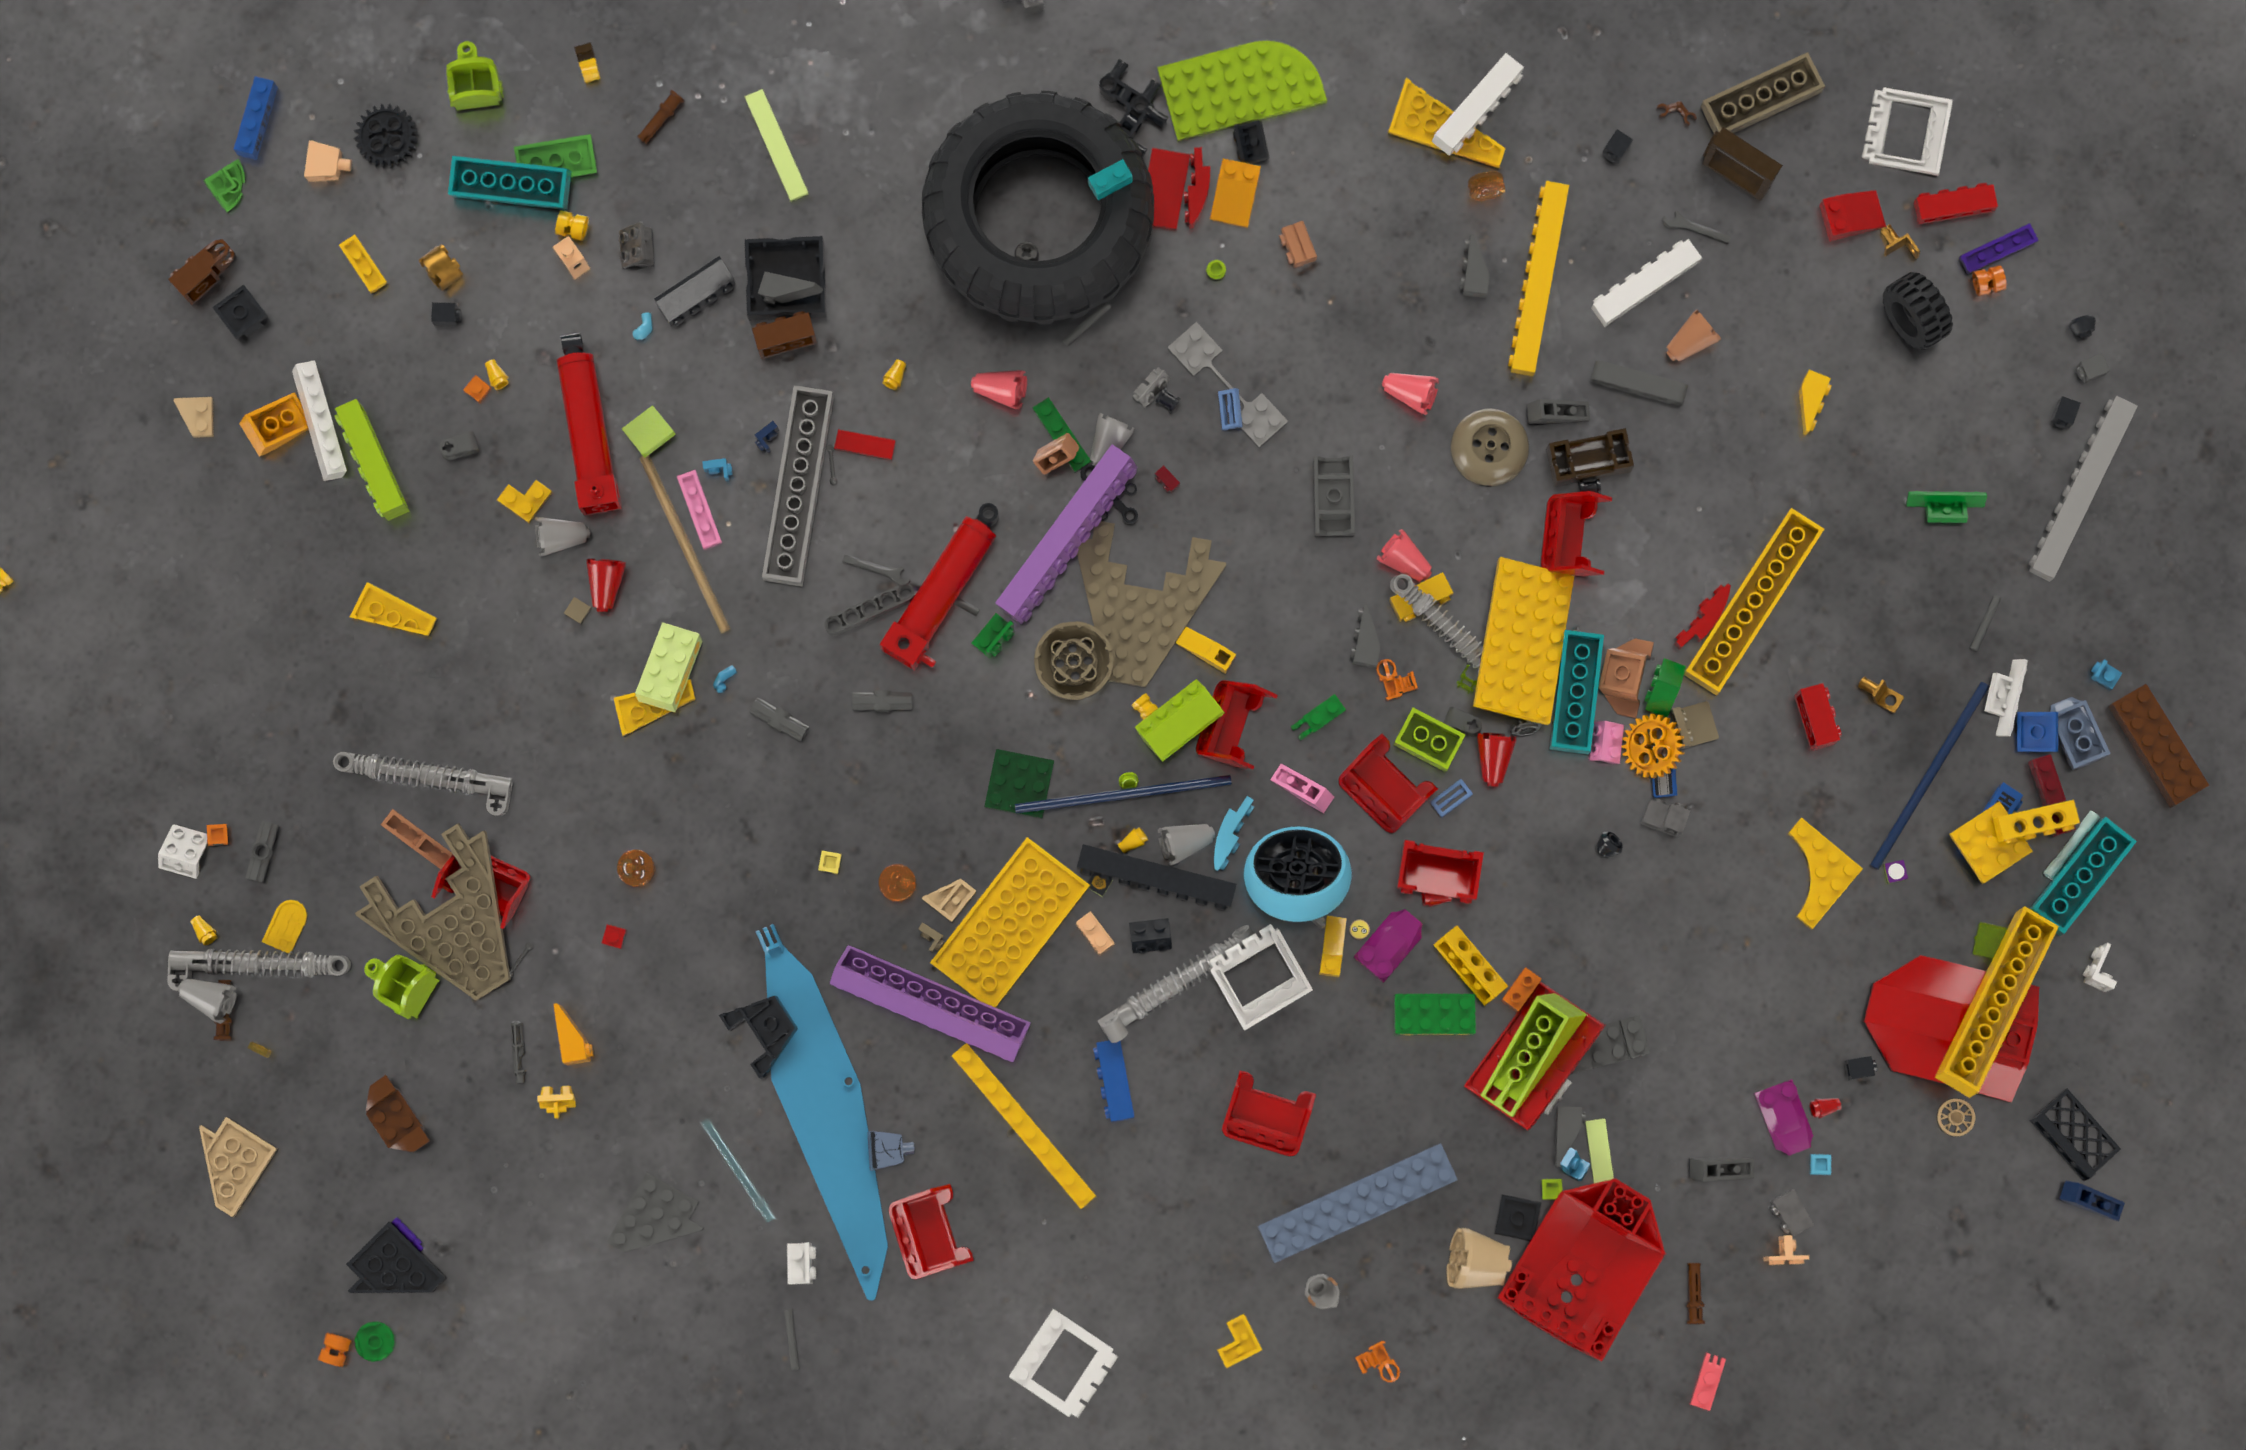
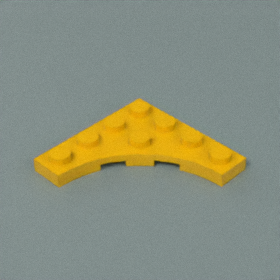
[1788,818,1863,929]

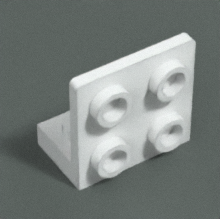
[158,825,208,879]
[2083,943,2117,992]
[787,1243,816,1284]

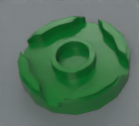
[354,1321,396,1362]

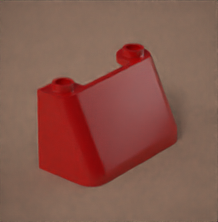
[1397,840,1484,904]

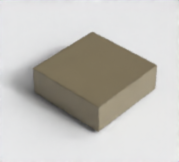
[564,597,591,624]

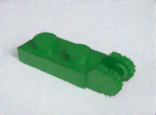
[1291,694,1346,741]

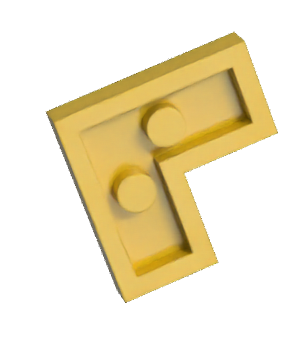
[497,480,553,523]
[1217,1314,1262,1368]

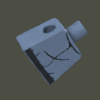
[867,1131,914,1171]

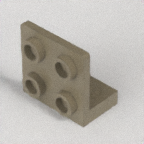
[1670,701,1719,749]

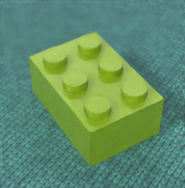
[1393,707,1465,772]

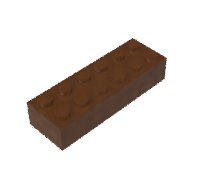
[2107,684,2209,808]

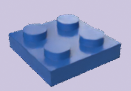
[2017,712,2058,752]

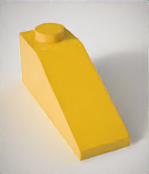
[1319,916,1347,977]

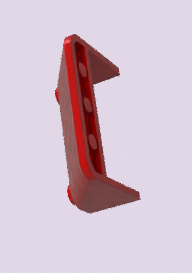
[1339,734,1438,833]
[1222,1070,1316,1156]
[889,1184,974,1279]

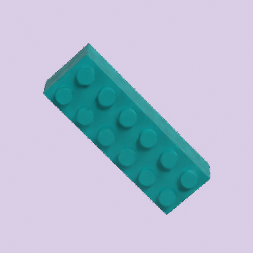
[448,156,572,210]
[1549,630,1604,755]
[2030,817,2137,936]

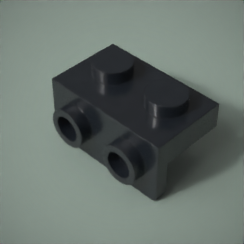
[1233,120,1269,164]
[1129,918,1172,953]

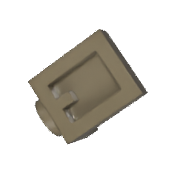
[919,922,944,953]

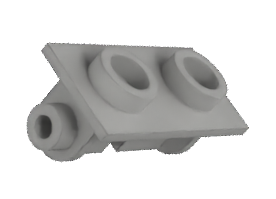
[1132,368,1170,408]

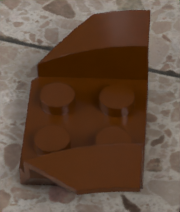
[366,1075,430,1152]

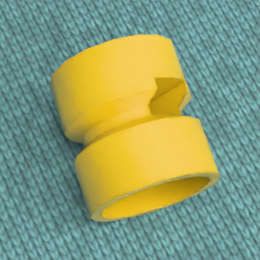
[555,210,589,241]

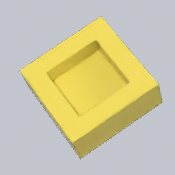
[818,851,842,874]

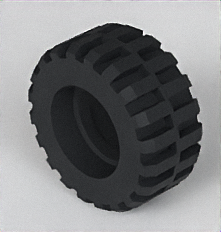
[1882,272,1953,350]

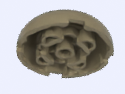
[1451,408,1529,486]
[1034,621,1113,700]

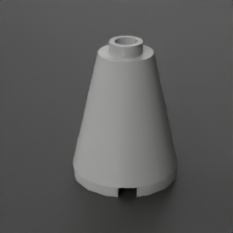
[1090,413,1135,467]
[535,517,590,557]
[1158,824,1215,866]
[178,979,237,1024]

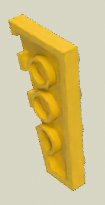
[350,582,438,636]
[614,679,695,737]

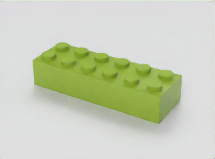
[334,398,409,521]

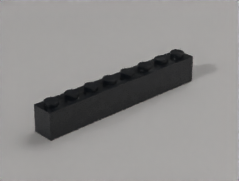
[1077,844,1237,911]

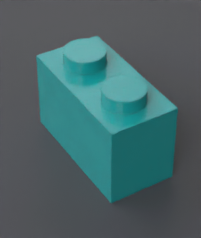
[1088,159,1133,200]

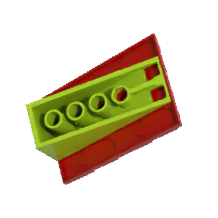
[1464,982,1605,1130]

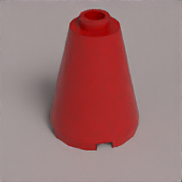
[586,558,626,612]
[1477,732,1517,787]

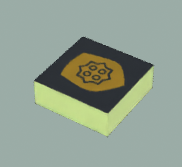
[1088,873,1113,897]

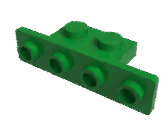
[1906,491,1987,523]

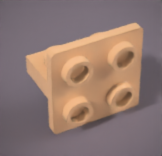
[1764,1235,1809,1265]

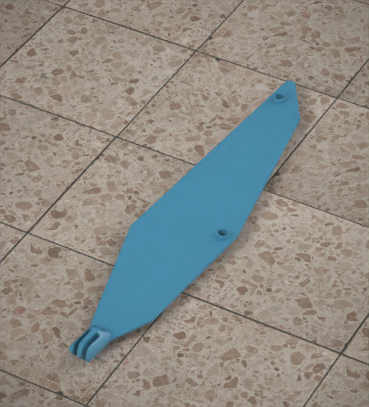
[755,923,888,1301]

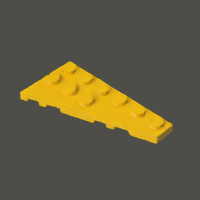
[1388,78,1505,168]

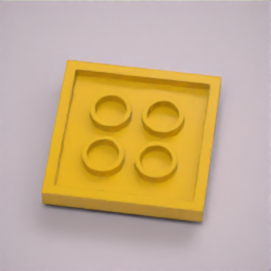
[1949,801,2033,884]

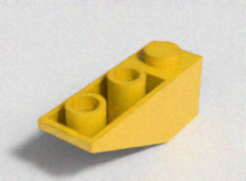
[1799,369,1832,435]
[1176,627,1236,674]

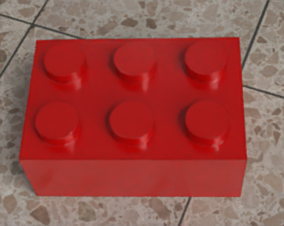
[1795,683,1842,751]

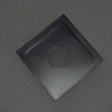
[1494,1194,1542,1241]

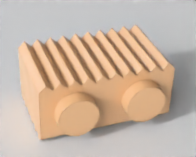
[1076,911,1115,956]

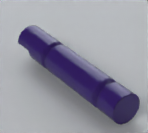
[391,1217,424,1252]

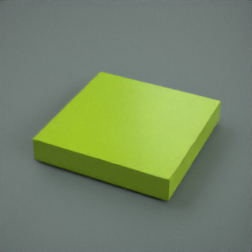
[622,405,676,458]

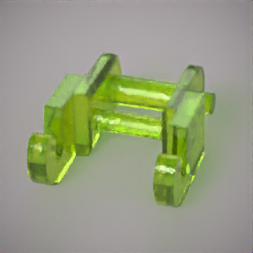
[1457,664,1477,694]

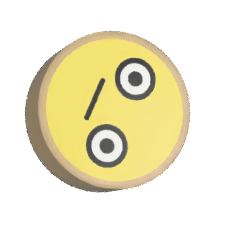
[1349,920,1370,940]

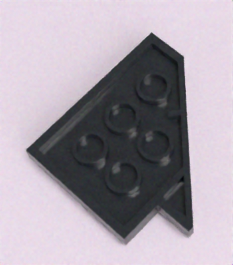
[346,1221,446,1293]

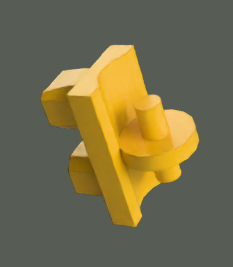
[537,1086,576,1119]

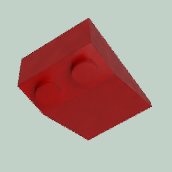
[1819,190,1886,242]

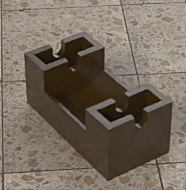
[1546,428,1634,487]

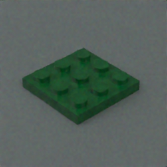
[984,749,1054,819]

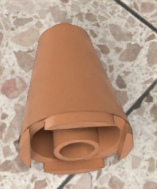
[1666,309,1721,362]

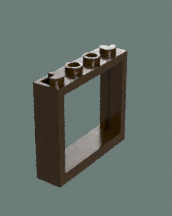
[1702,127,1783,201]

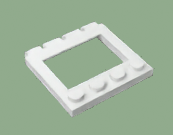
[1862,87,1953,176]
[1209,924,1313,1030]
[1009,1309,1118,1418]

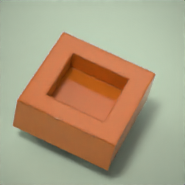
[463,375,492,403]
[207,824,228,846]

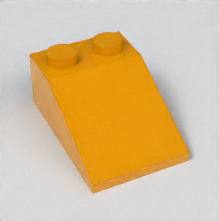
[1210,158,1261,228]
[239,392,309,457]
[553,1003,594,1065]

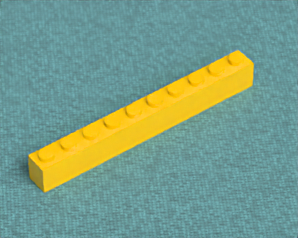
[1508,181,1569,377]
[952,1043,1096,1209]

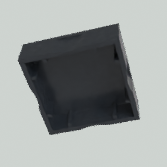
[745,236,827,321]

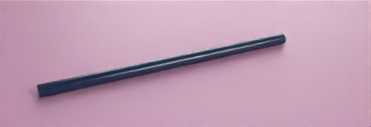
[1870,682,1989,870]
[1015,775,1232,814]

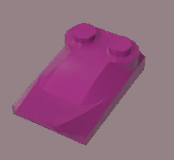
[1353,909,1423,983]
[1754,1079,1814,1156]

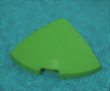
[203,159,245,212]

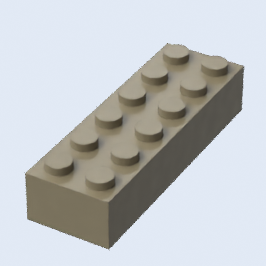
[1700,52,1825,134]

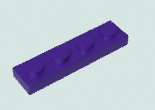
[1959,223,2039,274]

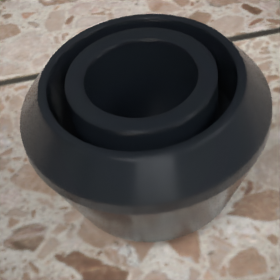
[2069,315,2096,339]
[1597,831,1623,857]

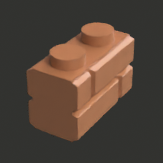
[1279,221,1317,268]
[1033,433,1079,475]

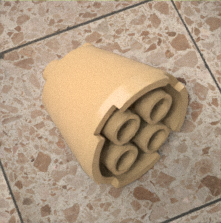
[1447,1228,1512,1289]

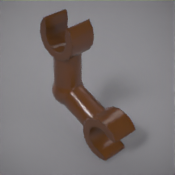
[1656,101,1697,126]

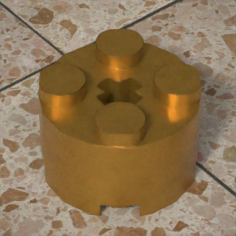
[419,244,463,291]

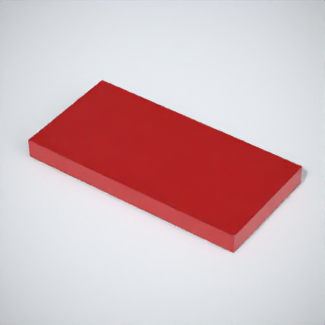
[1148,148,1190,231]

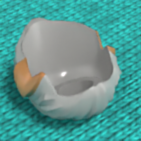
[1305,1274,1340,1309]

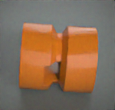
[1972,265,2007,296]
[318,1332,352,1367]

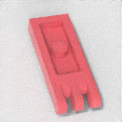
[1690,1352,1726,1411]

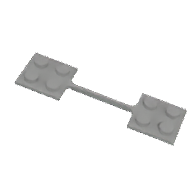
[1167,322,1288,447]

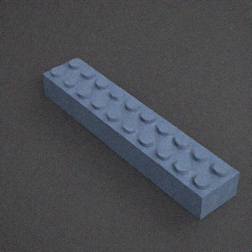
[1258,1143,1458,1263]

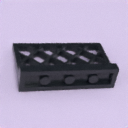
[2030,1088,2121,1181]

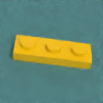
[339,235,388,294]

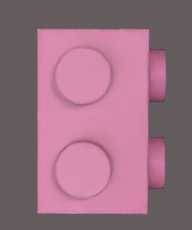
[1589,721,1624,764]

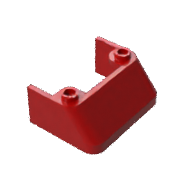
[1541,491,1612,576]
[1196,680,1278,770]
[431,854,530,929]

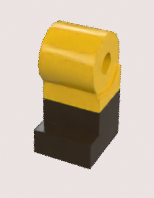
[574,42,600,83]

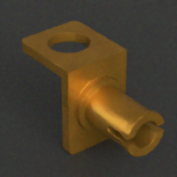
[1880,224,1920,259]
[1858,676,1904,713]

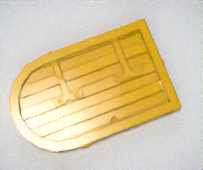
[261,900,307,955]

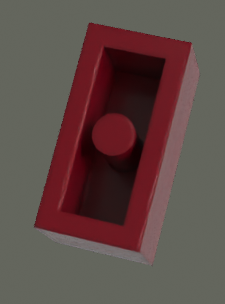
[1154,465,1180,493]

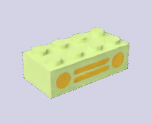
[635,622,702,712]

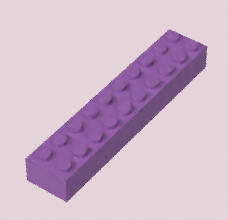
[996,444,1137,625]
[829,945,1031,1062]

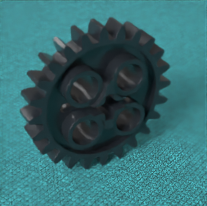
[354,104,418,167]

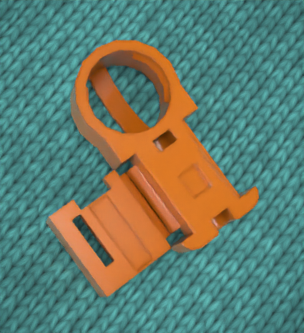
[1376,659,1418,701]
[1355,1341,1400,1382]

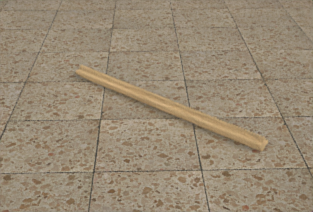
[640,455,731,634]

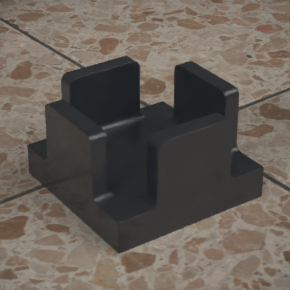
[212,284,268,340]

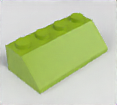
[1135,679,1225,762]

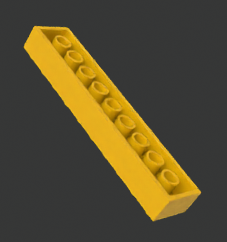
[1684,508,1824,696]
[1935,906,2059,1098]

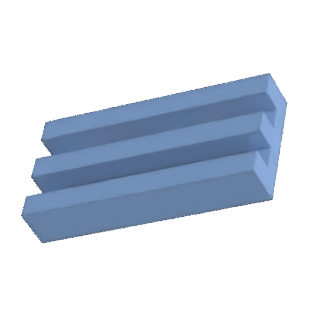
[1218,388,1243,431]
[1429,779,1473,818]

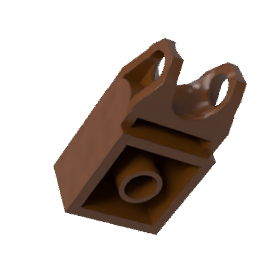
[168,239,235,305]

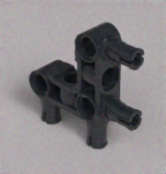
[1099,59,1168,157]

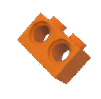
[1501,967,1542,1013]

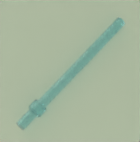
[701,1119,774,1223]

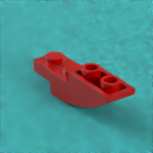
[1184,147,1210,228]
[1674,583,1731,650]

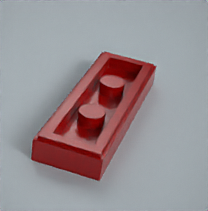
[834,429,896,460]

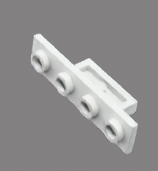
[1984,659,2028,736]

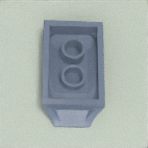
[2050,697,2110,770]

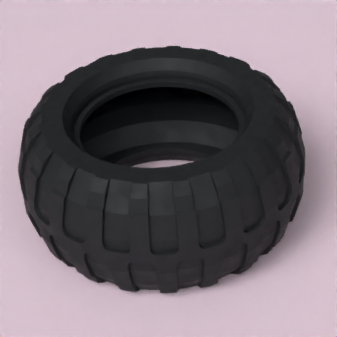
[922,91,1154,324]

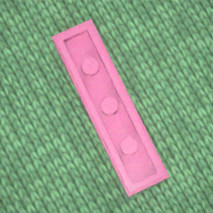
[677,470,722,550]

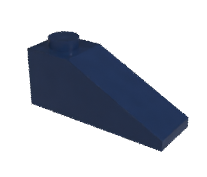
[2060,1180,2125,1221]

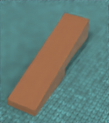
[380,809,453,869]

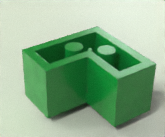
[1644,658,1686,717]

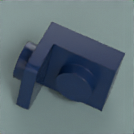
[755,421,779,453]

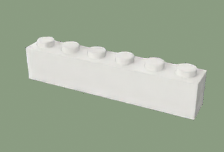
[1432,53,1524,156]
[1591,239,1702,327]
[292,360,347,481]

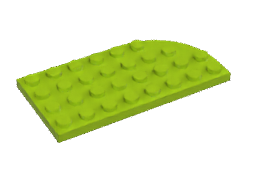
[1157,41,1327,142]

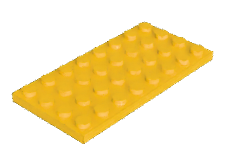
[1473,557,1574,725]
[930,837,1090,1008]

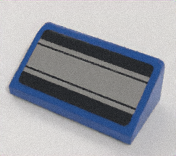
[1652,757,1677,798]

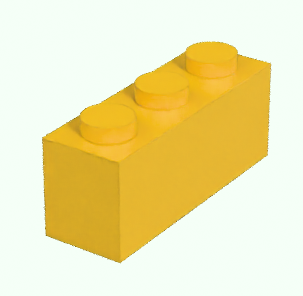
[1389,572,1453,622]

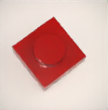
[602,924,627,949]

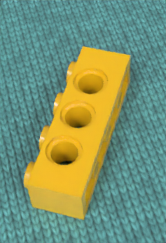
[1993,800,2080,845]
[1434,925,1508,1006]

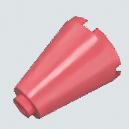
[971,370,1027,409]
[1382,373,1439,415]
[1377,529,1432,582]

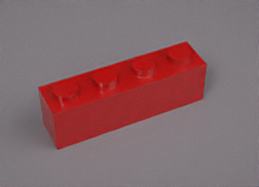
[1914,183,1998,224]

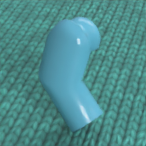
[633,313,653,340]

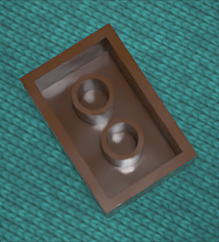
[752,311,817,359]

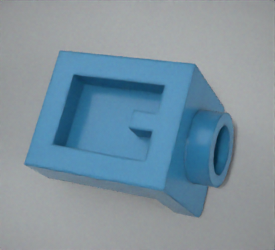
[702,458,733,481]
[2091,659,2122,690]
[1560,1148,1591,1181]

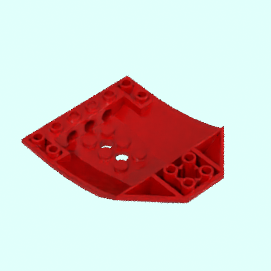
[1864,955,2039,1103]
[1498,1178,1666,1362]

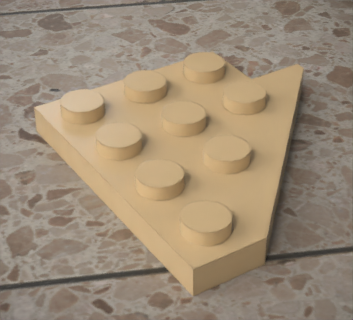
[199,1117,277,1217]

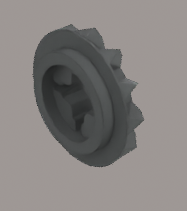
[1510,719,1542,736]

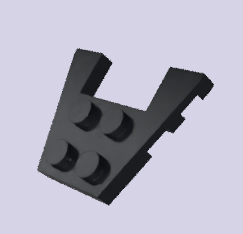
[719,996,798,1079]

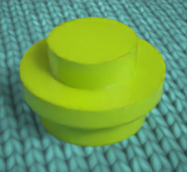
[1206,260,1226,280]
[1119,772,1139,789]

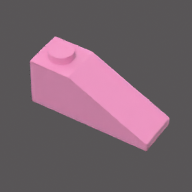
[1270,764,1334,813]

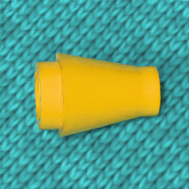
[485,359,509,390]
[882,359,906,390]
[1118,827,1148,854]
[190,915,217,946]

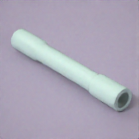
[2043,811,2100,880]

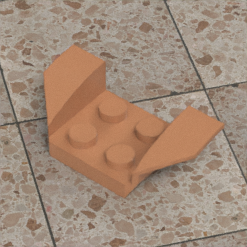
[1598,638,1654,718]

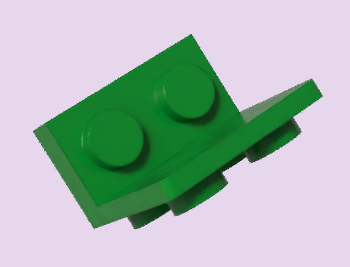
[971,613,1015,659]

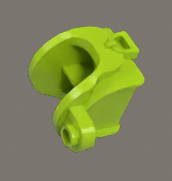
[446,41,504,111]
[364,955,440,1019]

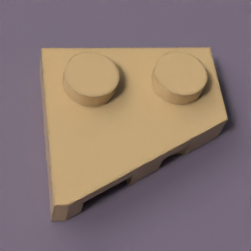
[174,397,213,438]
[922,879,977,922]

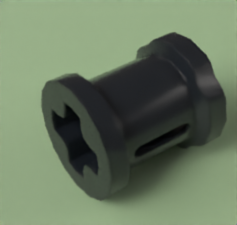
[1155,387,1181,413]
[1579,479,1601,494]

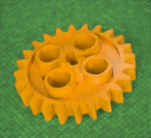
[1621,714,1685,778]

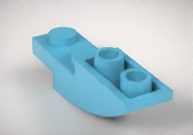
[1214,796,1255,873]

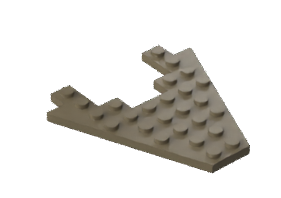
[1077,521,1226,688]
[355,823,511,1000]

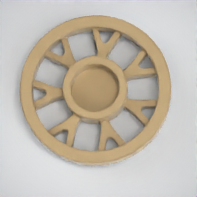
[1937,1099,1975,1136]

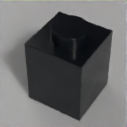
[1602,129,1633,163]
[431,302,461,326]
[2051,396,2081,429]
[1845,1056,1877,1081]

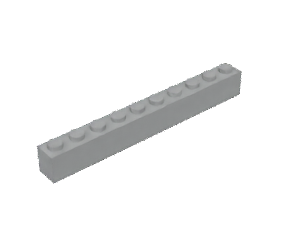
[2028,395,2138,582]

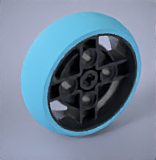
[1244,827,1352,922]

